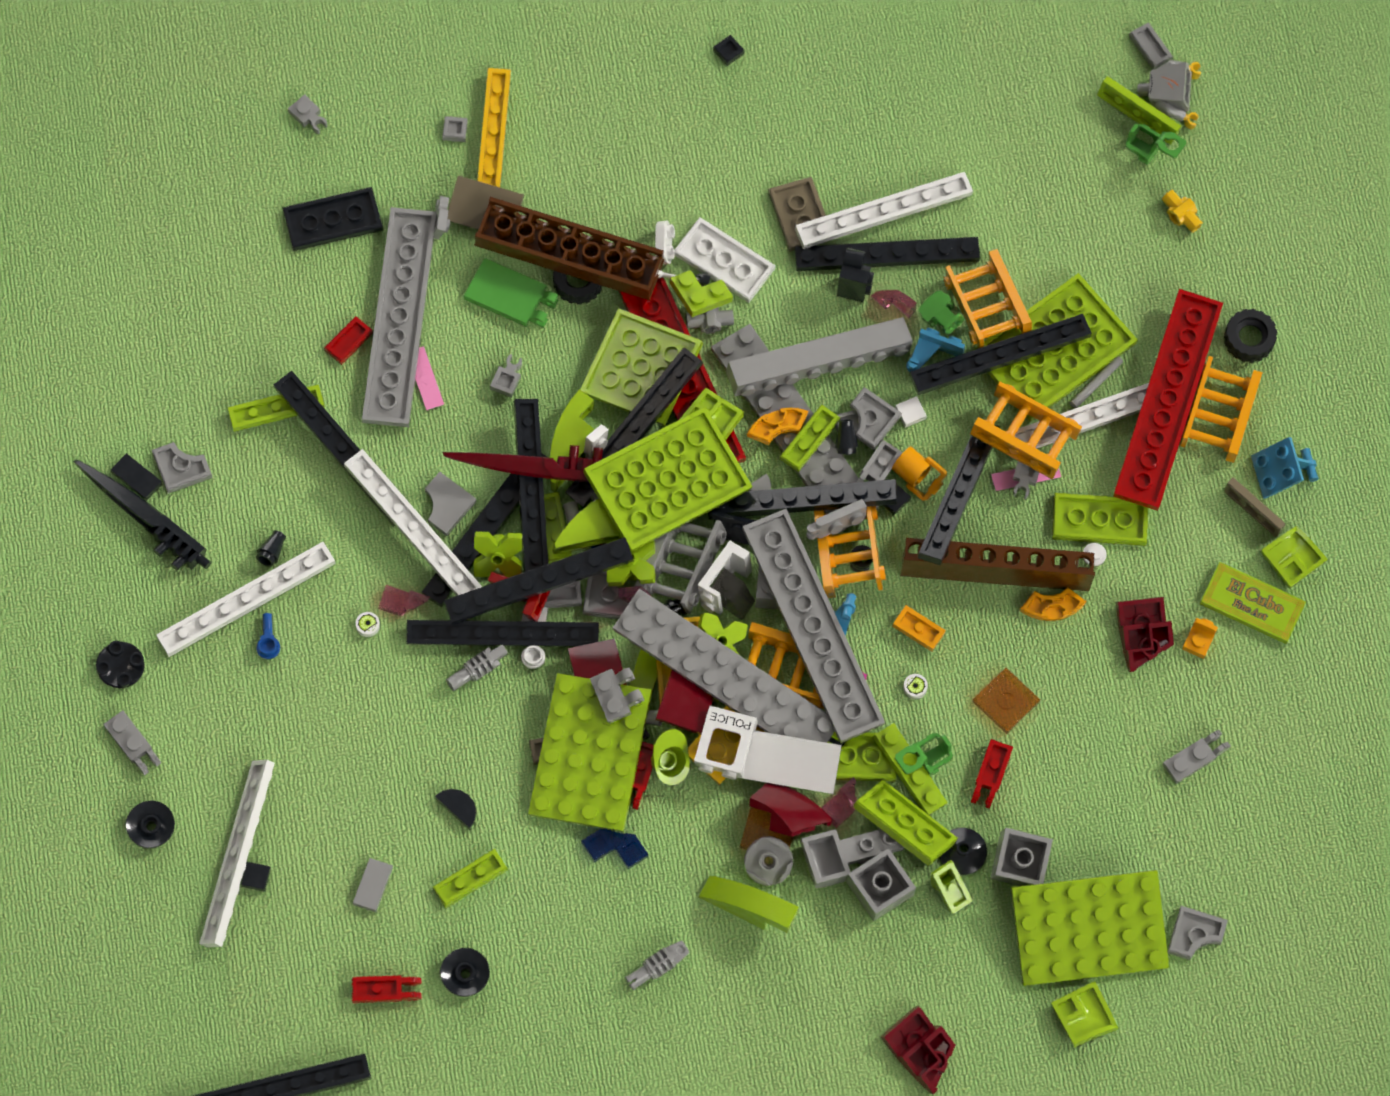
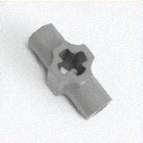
[686,307,734,334]

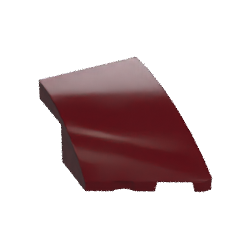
[1115,597,1174,672]
[568,638,627,685]
[655,670,714,735]
[749,783,832,837]
[880,1006,956,1094]

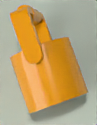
[892,446,947,501]

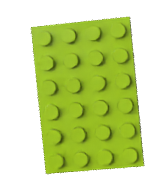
[972,273,1138,422]
[583,407,753,552]
[528,673,652,832]
[1011,870,1169,986]

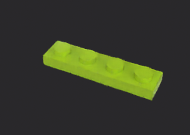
[1097,76,1181,145]
[227,384,325,432]
[873,723,948,815]

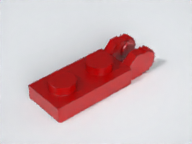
[971,739,1013,809]
[632,741,654,810]
[352,975,422,1003]

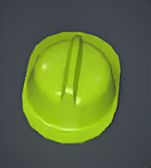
[651,729,690,785]

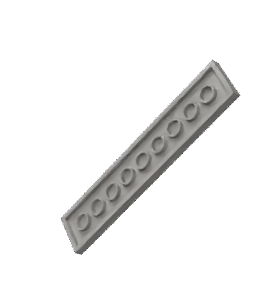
[362,207,436,427]
[711,324,879,533]
[742,509,885,743]
[612,589,835,743]

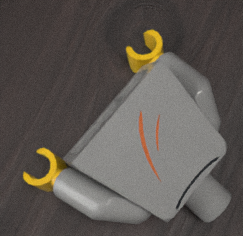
[1137,60,1201,129]

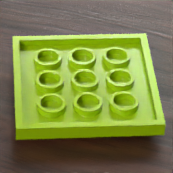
[580,308,703,427]

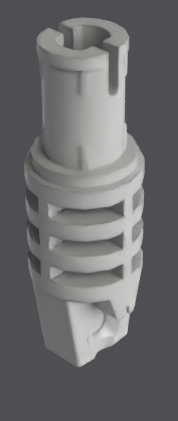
[446,645,508,691]
[625,940,690,990]

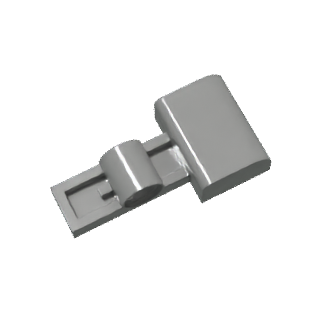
[800,829,904,888]

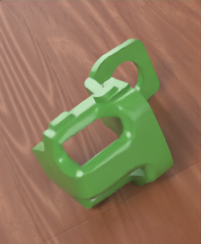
[1125,123,1186,165]
[919,291,964,335]
[895,733,953,776]

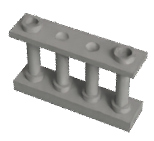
[634,520,727,614]

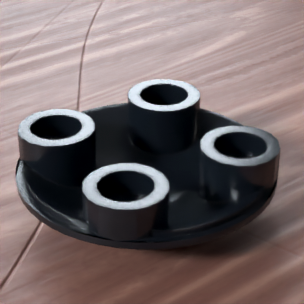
[96,641,145,688]

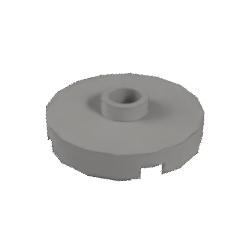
[744,837,793,886]

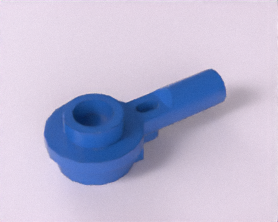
[256,613,281,660]

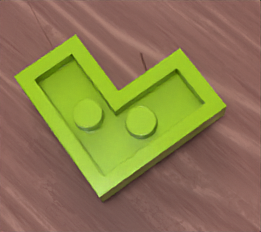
[670,270,733,317]

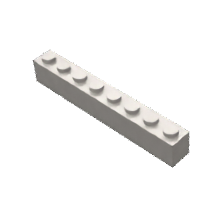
[726,317,913,396]

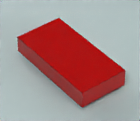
[324,316,373,365]

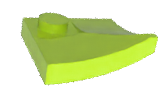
[679,388,744,441]
[1260,526,1328,589]
[1051,981,1118,1048]

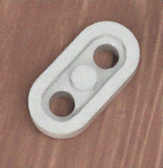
[655,220,675,265]

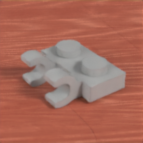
[590,667,645,724]

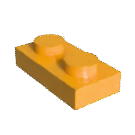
[892,605,946,652]

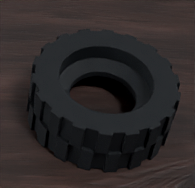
[553,271,602,304]
[1224,309,1277,363]

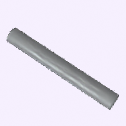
[1070,356,1123,409]

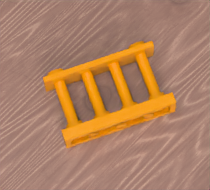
[943,249,1032,349]
[1180,356,1263,463]
[970,382,1082,480]
[814,506,886,599]
[747,622,825,709]

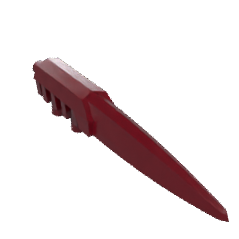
[443,445,603,482]

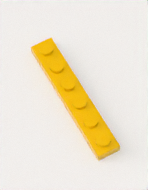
[477,68,511,187]

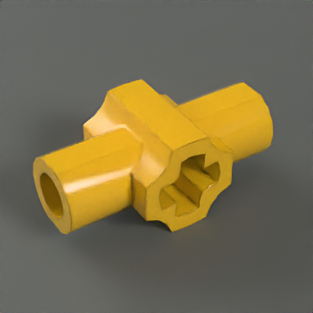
[1162,190,1203,233]

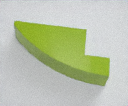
[550,389,595,492]
[552,498,622,554]
[699,876,799,933]

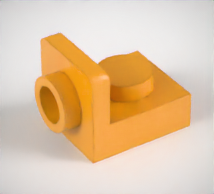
[1182,618,1218,659]

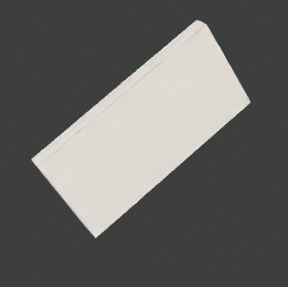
[674,217,775,303]
[738,730,841,794]

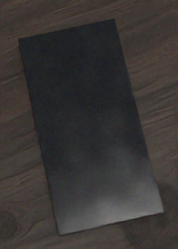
[282,187,383,251]

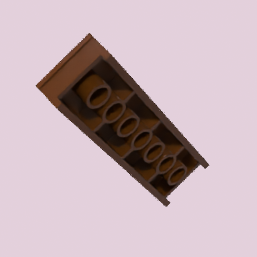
[474,197,665,301]
[900,538,1095,591]

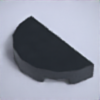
[435,789,477,830]

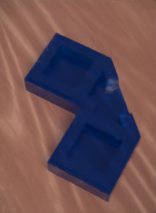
[581,828,649,869]

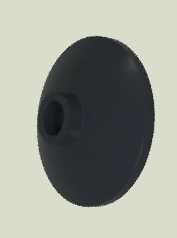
[126,801,175,848]
[939,828,987,875]
[440,948,490,997]

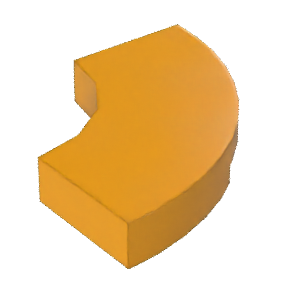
[747,407,808,445]
[1020,587,1087,621]

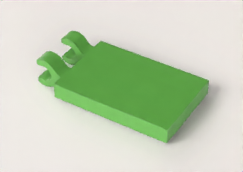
[464,258,558,328]

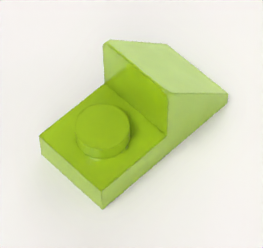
[931,860,973,914]

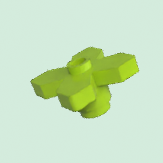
[474,532,522,578]
[607,539,655,587]
[698,613,748,655]

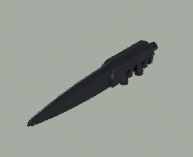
[73,460,211,571]

